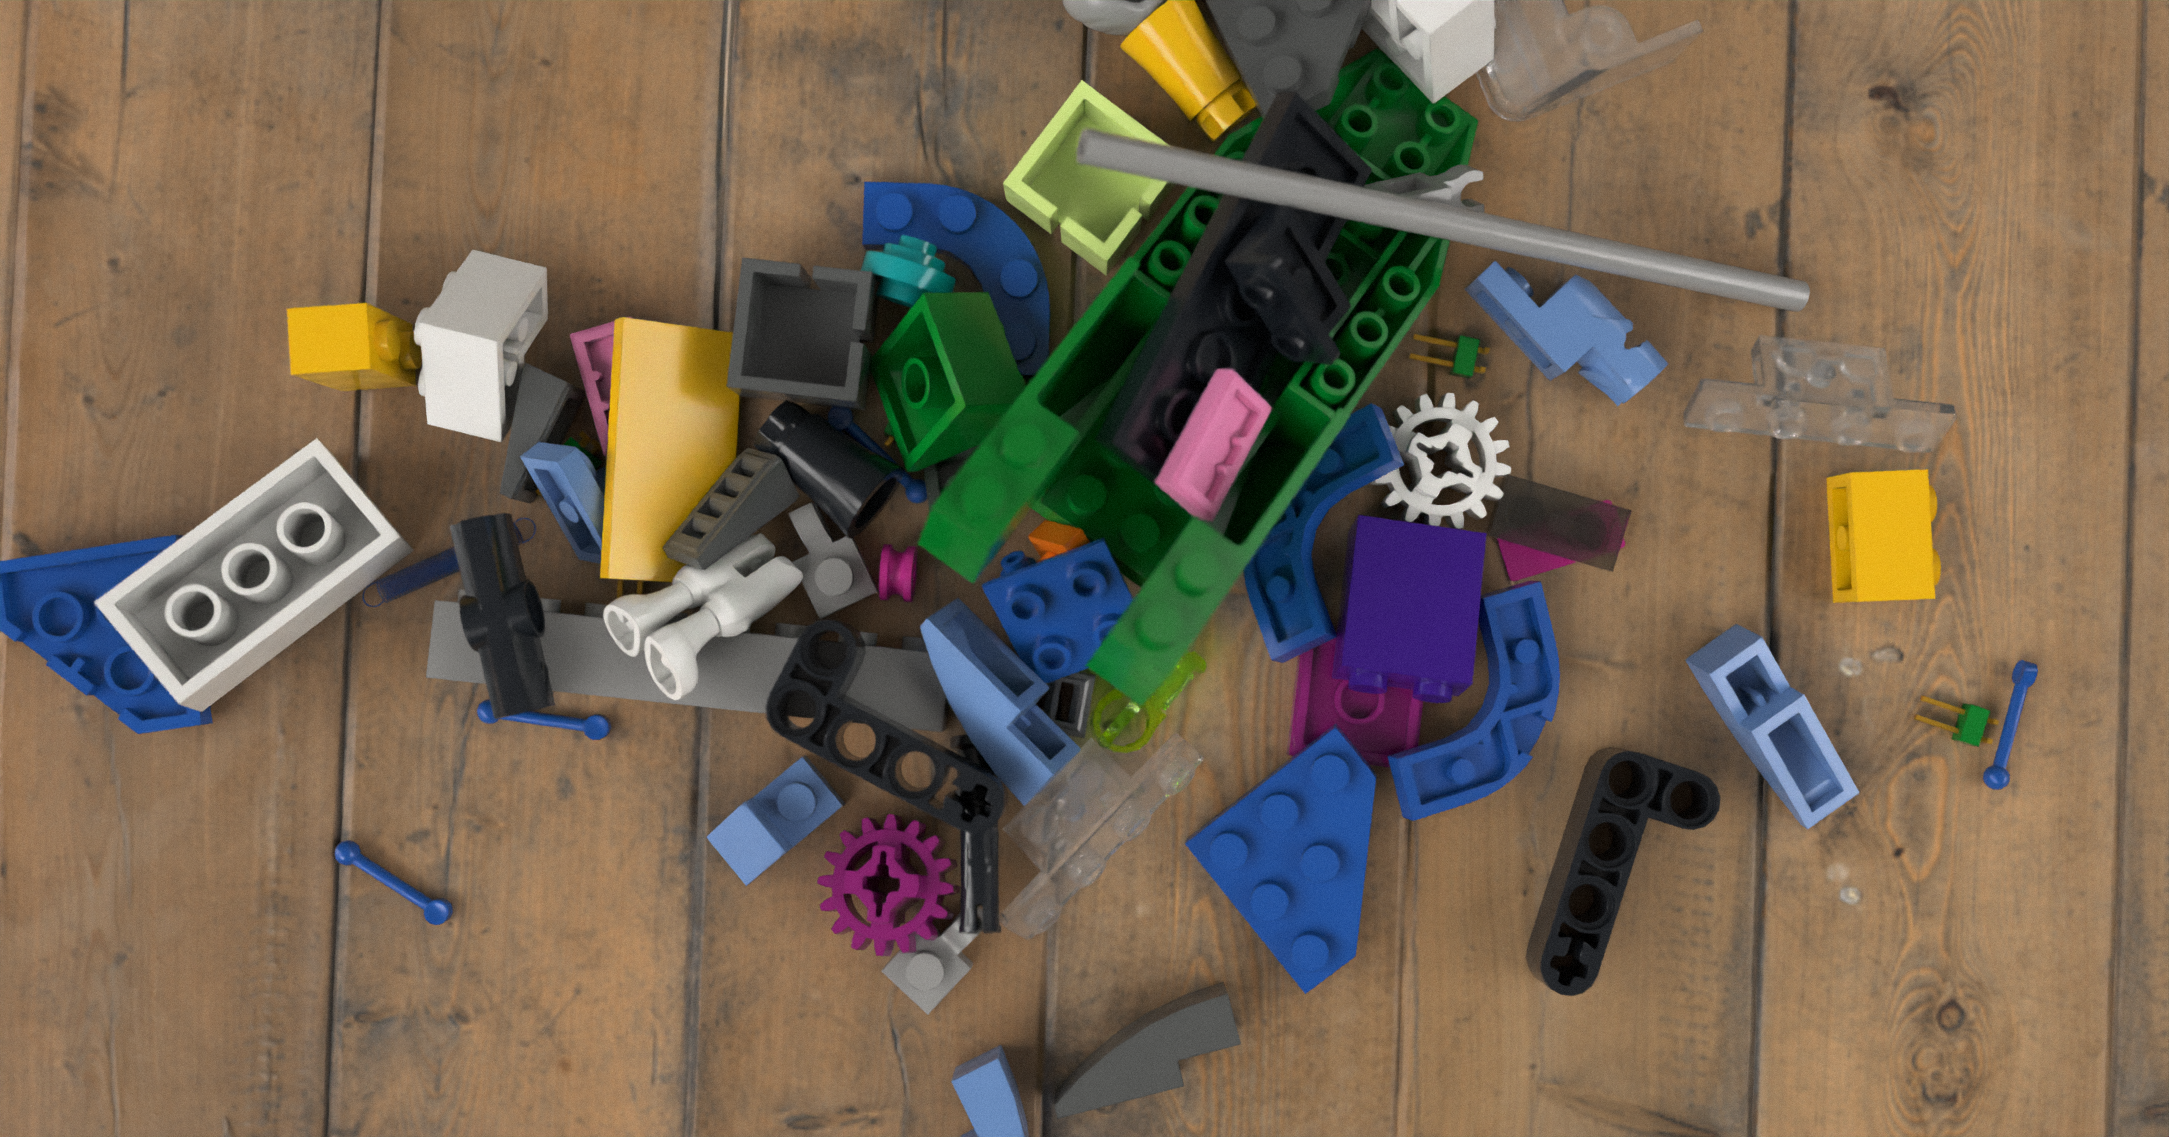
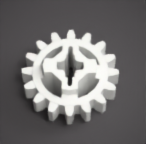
[1371,393,1511,529]

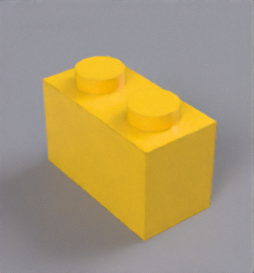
[287,303,422,391]
[1826,469,1941,603]

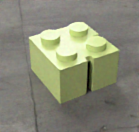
[1003,80,1176,276]

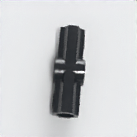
[450,513,555,719]

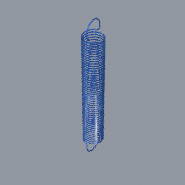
[362,518,536,607]

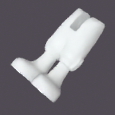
[603,533,803,700]

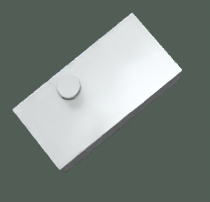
[94,438,414,712]

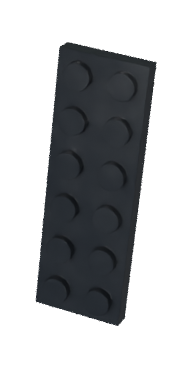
[1095,92,1372,494]

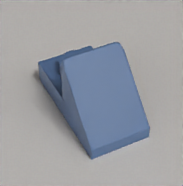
[520,442,606,564]
[706,755,846,886]

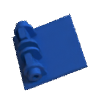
[982,538,1134,684]

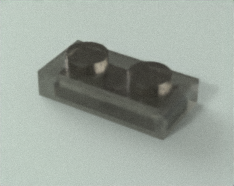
[1486,474,1632,572]

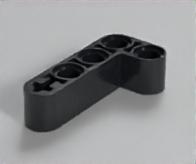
[765,620,1008,833]
[1526,747,1721,996]

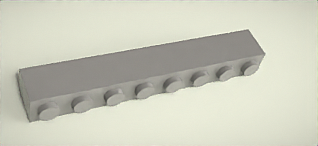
[426,589,949,732]

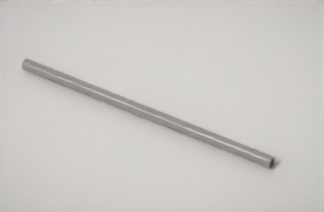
[1077,128,1810,312]

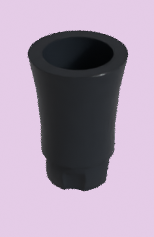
[754,400,904,539]

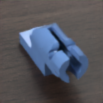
[1465,261,1668,406]

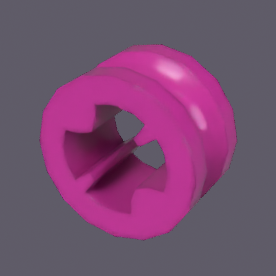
[879,544,917,602]

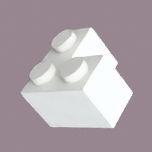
[1362,0,1496,104]
[414,250,548,442]

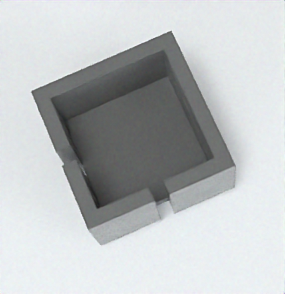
[727,257,879,411]

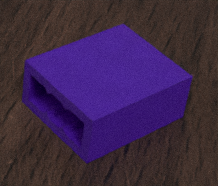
[1332,515,1487,703]

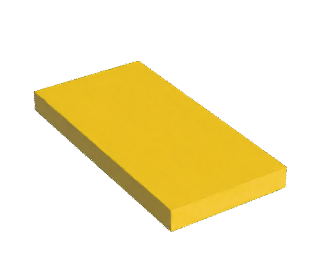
[600,317,740,583]

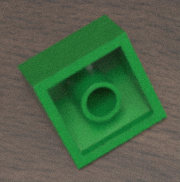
[870,292,1026,472]

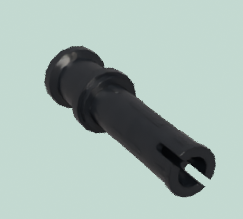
[950,734,1008,934]

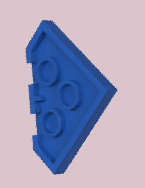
[0,535,213,734]
[1185,723,1376,994]

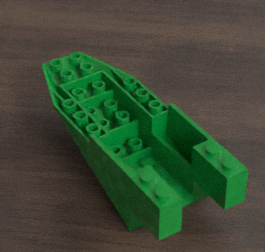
[918,48,1479,706]

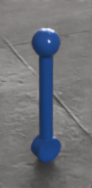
[828,407,927,504]
[1983,660,2038,790]
[477,699,611,740]
[334,840,453,925]

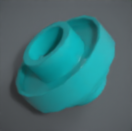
[860,235,956,308]

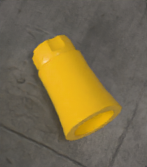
[1120,0,1257,142]

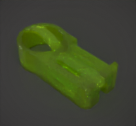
[1090,650,1207,754]

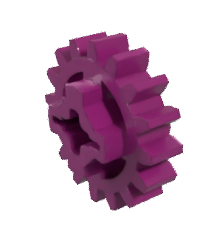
[817,814,960,956]

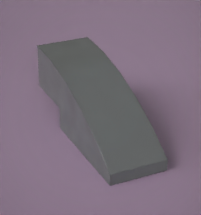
[1054,982,1241,1119]

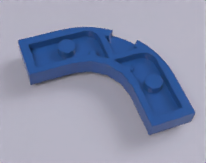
[862,182,1050,378]
[1243,403,1404,663]
[1387,581,1560,821]

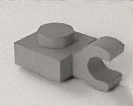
[1364,165,1484,230]
[789,502,879,619]
[882,907,983,1015]

